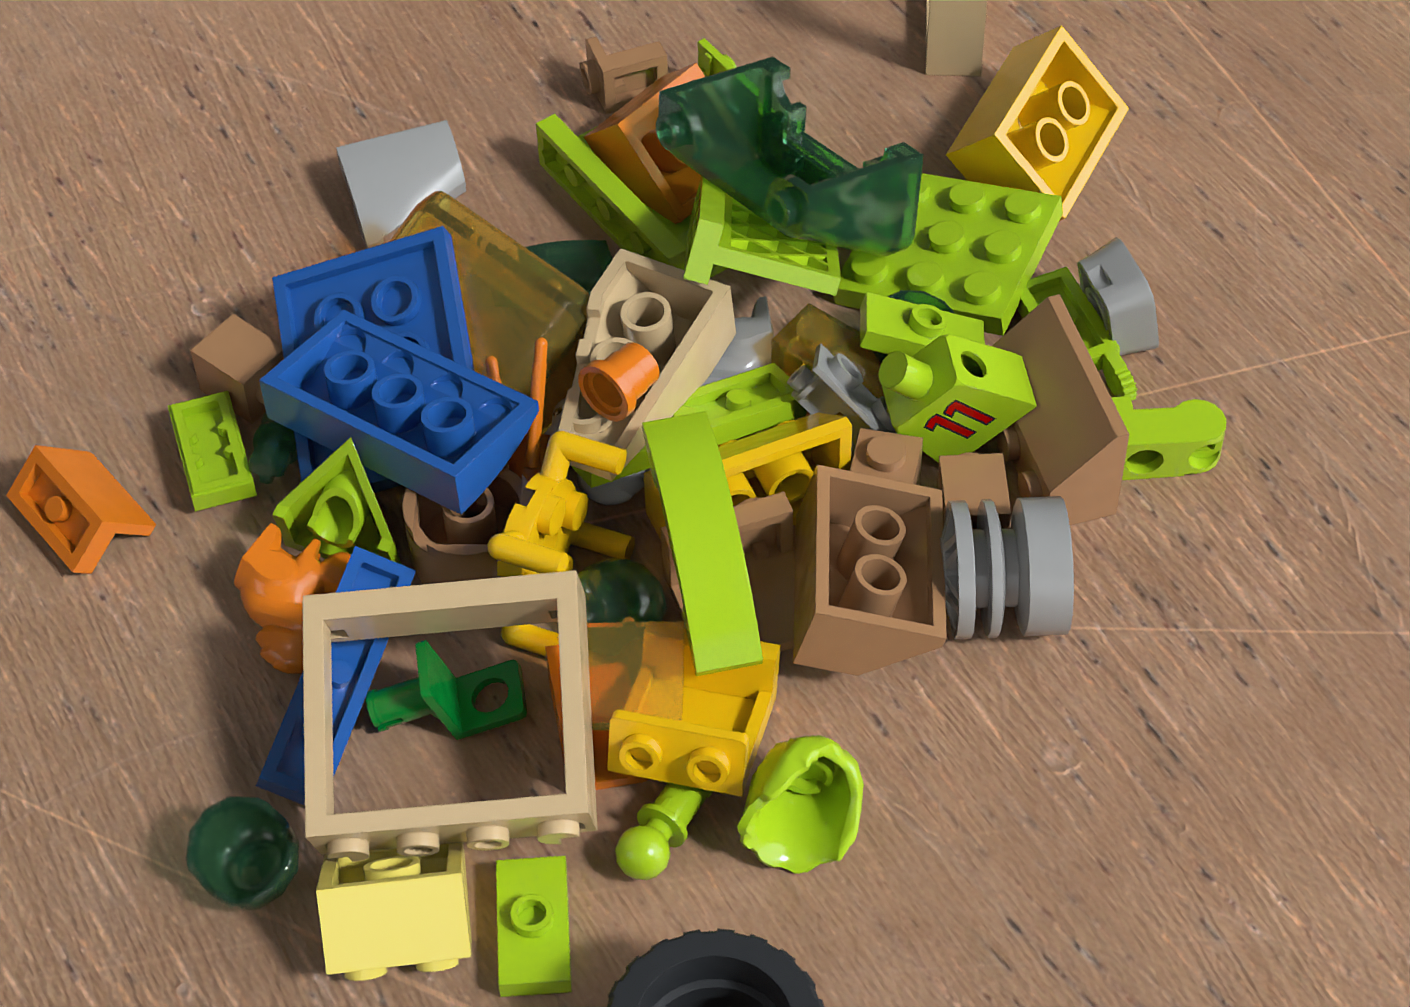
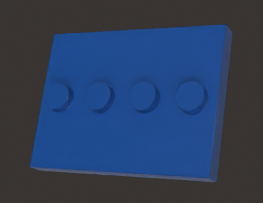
[272,226,474,493]

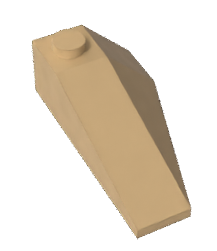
[558,248,736,481]

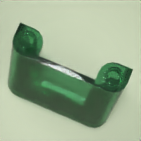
[655,56,924,257]

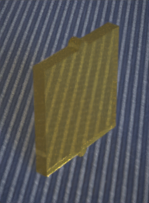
[587,617,685,730]

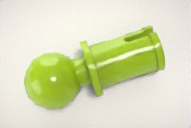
[615,783,714,880]

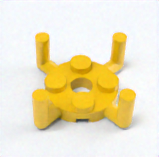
[487,431,635,657]

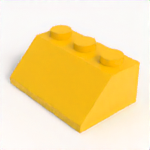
[946,25,1129,221]
[644,412,852,540]

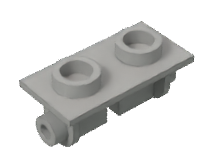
[787,343,897,456]

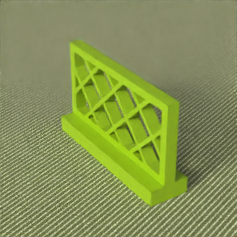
[683,166,841,296]

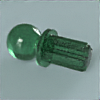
[248,412,298,484]

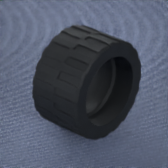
[607,928,824,1007]

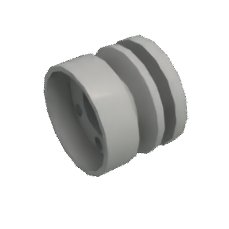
[940,496,1074,639]

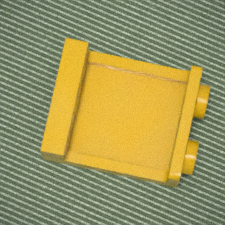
[607,621,781,797]

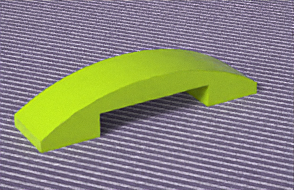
[642,411,763,676]

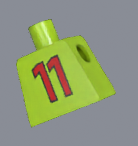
[879,334,1037,463]

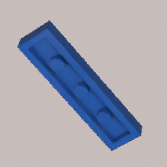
[256,546,416,805]

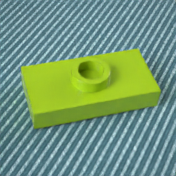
[860,292,985,357]
[168,391,257,511]
[496,856,572,997]

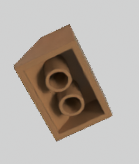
[992,294,1129,525]
[793,464,947,676]

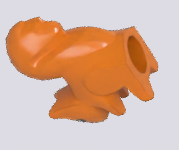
[234,523,351,674]

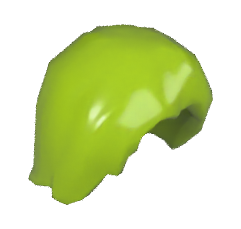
[737,735,864,874]

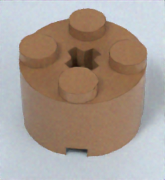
[402,462,533,585]

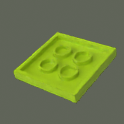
[834,169,1063,336]

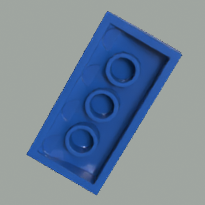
[259,310,539,515]

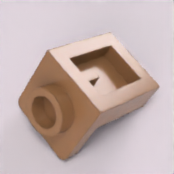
[579,36,668,114]

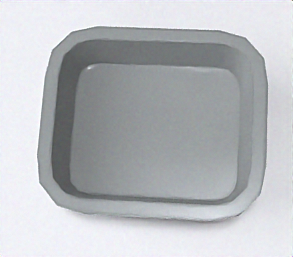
[1077,237,1159,356]

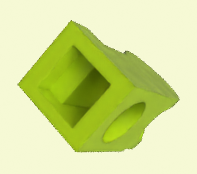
[1111,396,1226,481]

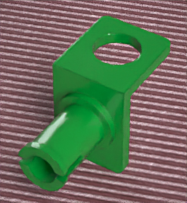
[366,640,527,740]

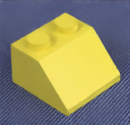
[316,843,472,981]

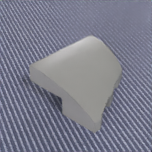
[336,120,466,249]

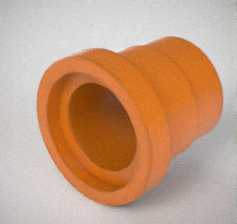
[578,342,659,422]

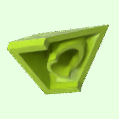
[272,437,402,565]

